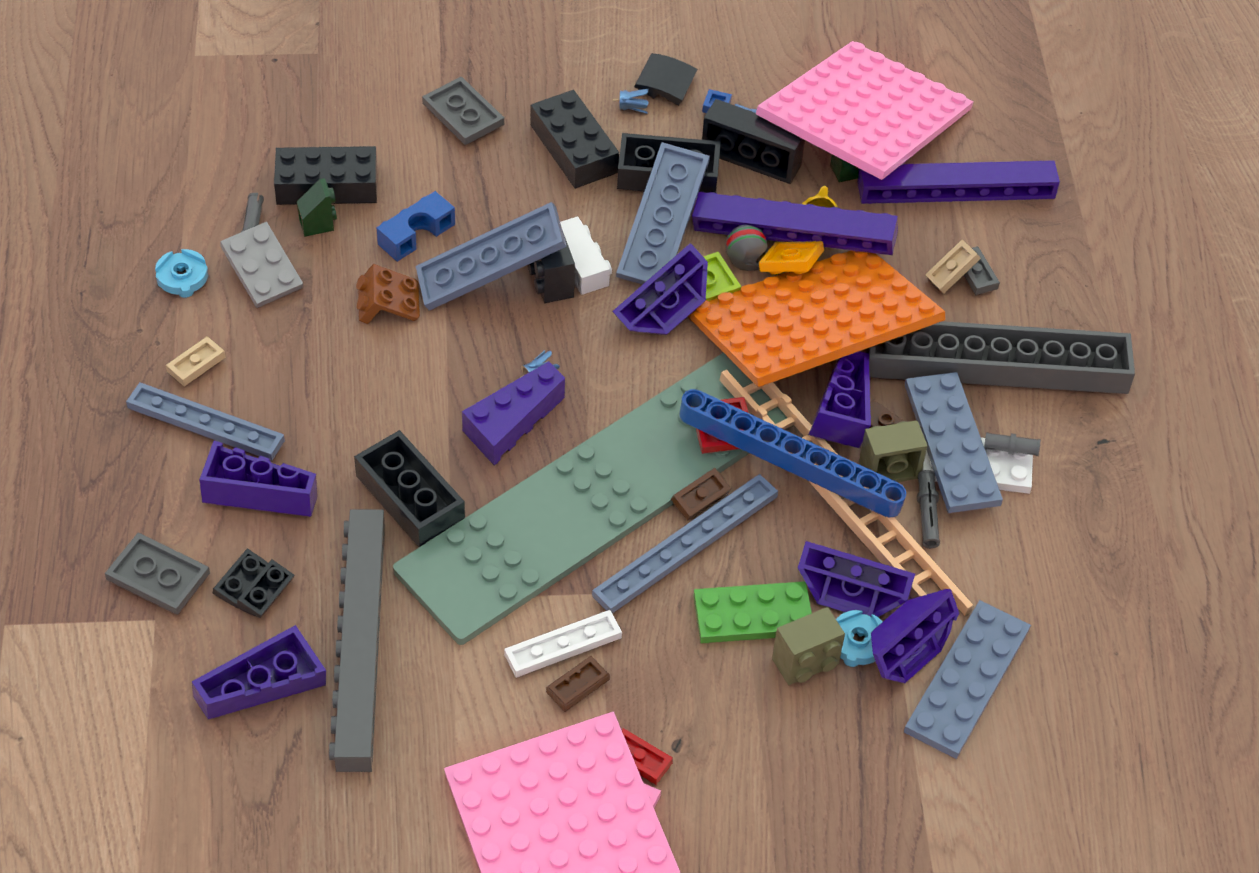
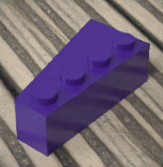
[808,351,871,448]
[462,361,565,466]
[199,440,318,517]
[192,625,326,719]

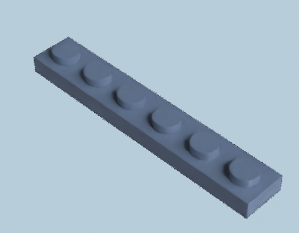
[126,382,285,461]

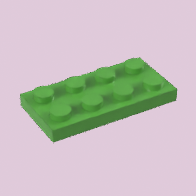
[693,581,812,643]

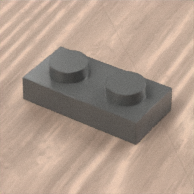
[964,246,1000,295]

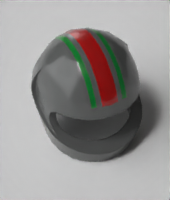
[726,225,769,271]

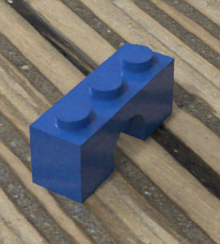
[376,191,455,262]

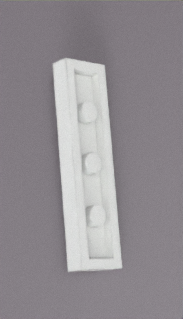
[504,610,622,678]

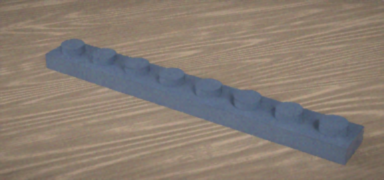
[592,474,778,614]

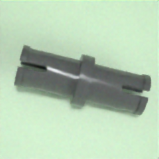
[984,432,1041,456]

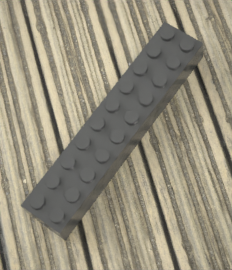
[866,321,1135,394]

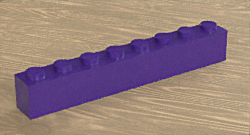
[857,160,1060,204]
[692,192,898,255]

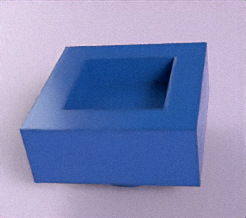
[702,89,732,113]

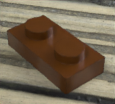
[671,468,731,521]

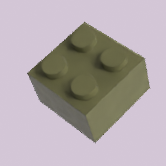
[859,420,928,482]
[772,607,845,686]

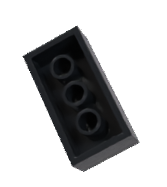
[530,89,619,189]
[702,99,805,184]
[617,133,721,196]
[274,146,377,205]
[354,430,465,547]

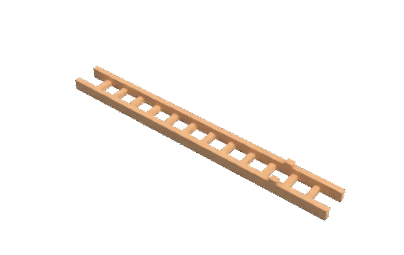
[720,370,973,616]

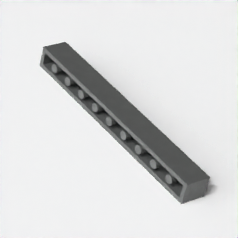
[329,509,385,772]

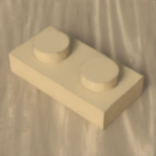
[925,240,981,294]
[166,336,226,387]

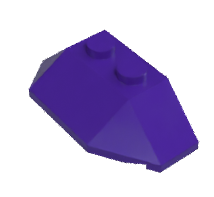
[612,243,708,335]
[798,541,915,617]
[871,589,959,683]

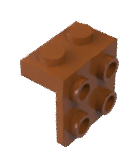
[356,264,420,324]

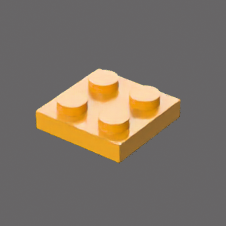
[759,241,824,274]

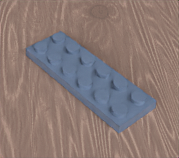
[616,142,710,285]
[416,202,567,311]
[905,372,1003,513]
[904,600,1031,759]

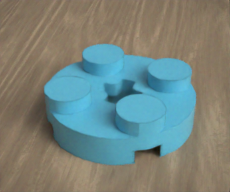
[155,249,208,298]
[836,610,882,667]

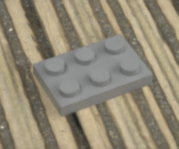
[220,222,303,308]

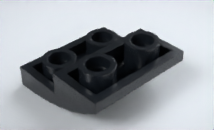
[634,53,698,106]
[212,548,295,618]

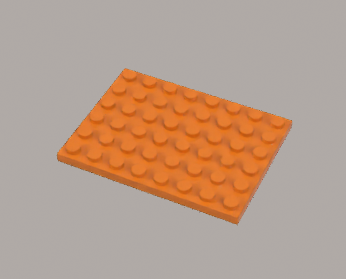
[688,250,945,387]

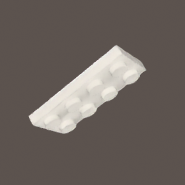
[922,438,1033,494]

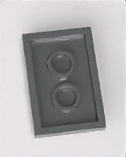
[422,77,505,145]
[105,532,210,615]

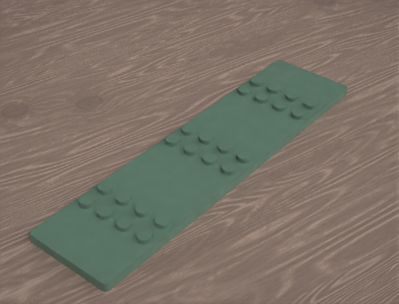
[393,353,787,645]

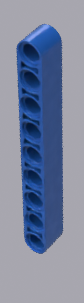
[679,389,906,518]

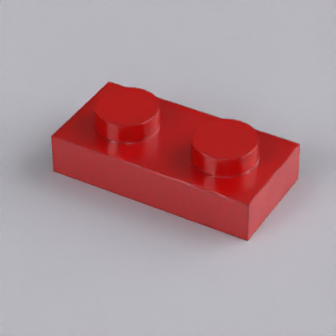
[622,728,673,785]

